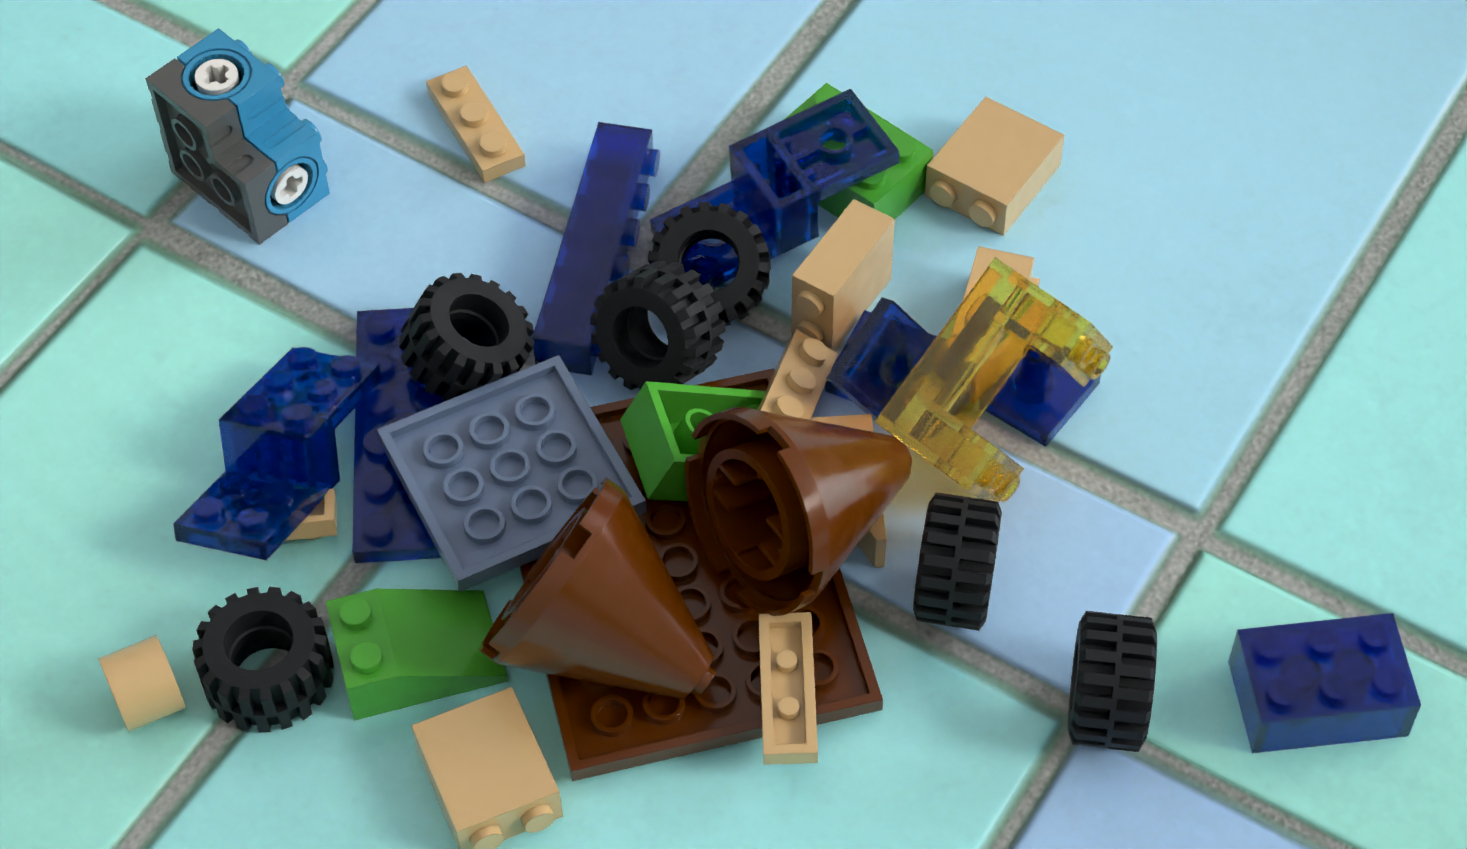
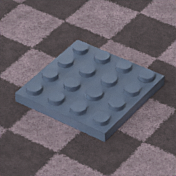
[377,355,646,592]

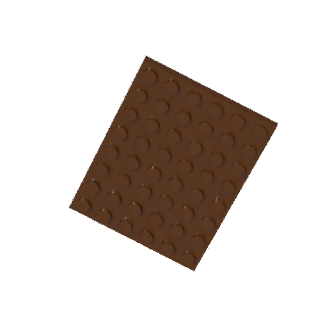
[519,368,883,781]

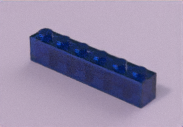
[532,122,660,376]

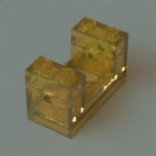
[875,257,1113,502]

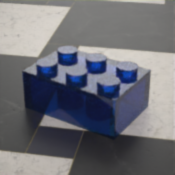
[1228,613,1421,754]

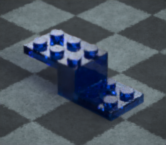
[650,89,899,288]
[173,347,381,561]

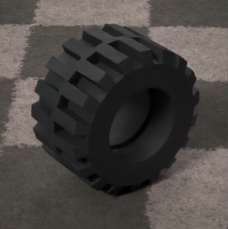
[648,202,771,326]
[590,260,726,390]
[399,273,534,402]
[913,492,1002,631]
[192,586,334,733]
[1068,611,1157,752]

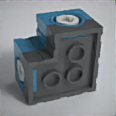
[145,28,330,245]

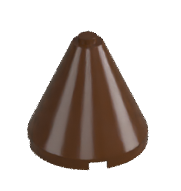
[685,407,912,616]
[479,477,716,699]

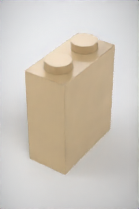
[925,96,1065,236]
[791,199,895,351]
[411,687,563,849]

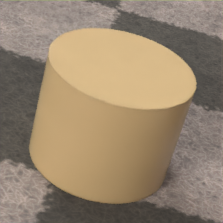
[98,635,186,732]

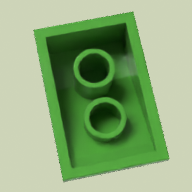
[620,381,766,501]
[325,588,508,721]

